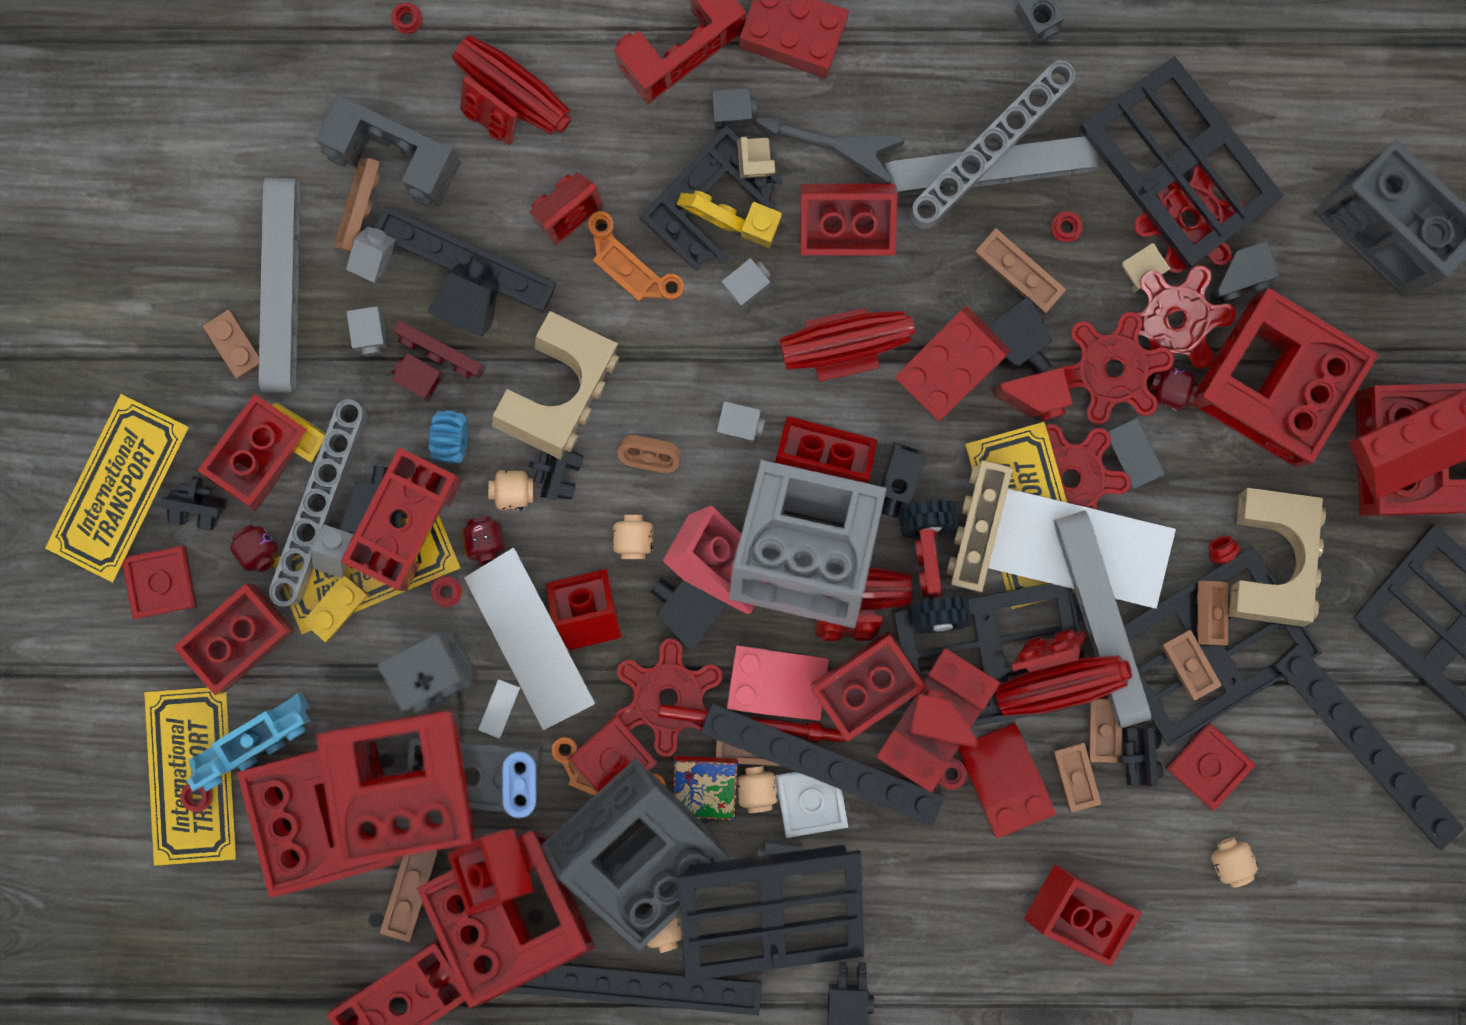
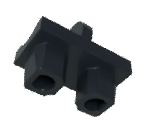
[528,450,584,500]
[161,476,227,530]
[1117,728,1164,787]

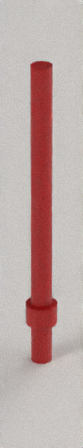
[658,705,845,743]

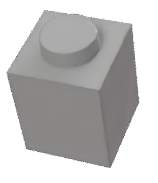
[346,226,396,283]
[721,258,771,310]
[346,306,389,356]
[717,401,765,443]
[311,524,354,578]

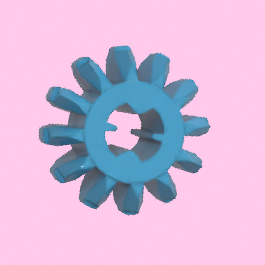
[428,410,469,464]

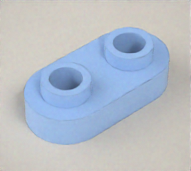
[503,751,537,818]

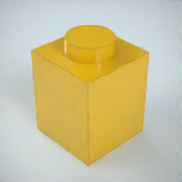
[741,202,782,249]

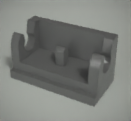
[1108,417,1165,489]

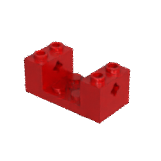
[614,0,746,105]
[341,447,463,591]
[876,648,1000,793]
[326,937,466,1025]

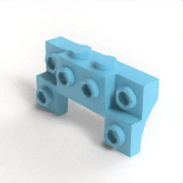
[187,692,311,792]

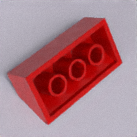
[1348,389,1466,500]

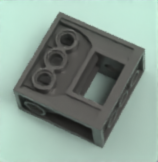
[1313,139,1466,297]
[541,758,731,951]

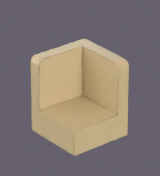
[737,137,775,178]
[1122,243,1170,293]

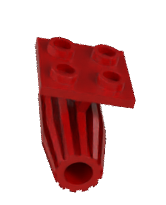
[452,35,572,146]
[779,308,915,382]
[815,567,912,642]
[996,629,1132,716]

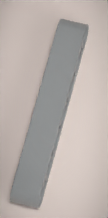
[910,61,1075,229]
[882,136,1100,197]
[259,178,300,393]
[269,399,368,606]
[1054,510,1151,729]

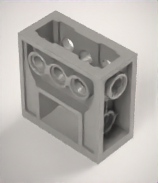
[729,460,886,628]

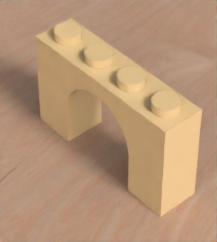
[492,311,620,460]
[1228,488,1326,627]

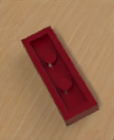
[393,320,485,380]

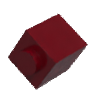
[391,353,444,402]

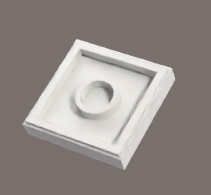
[776,771,848,838]

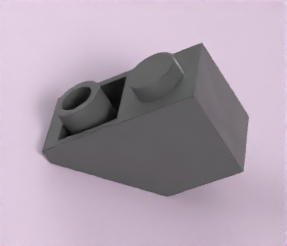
[1211,241,1279,303]

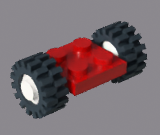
[899,499,972,634]

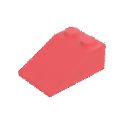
[663,505,767,614]
[727,645,829,721]

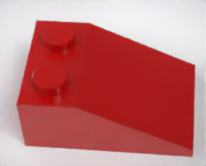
[529,172,603,246]
[197,394,307,512]
[958,723,1056,838]
[1024,864,1142,967]

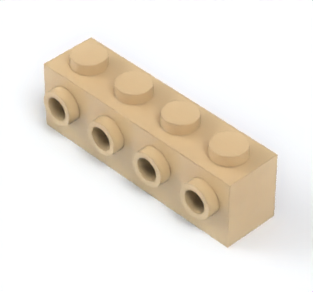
[946,460,1013,592]

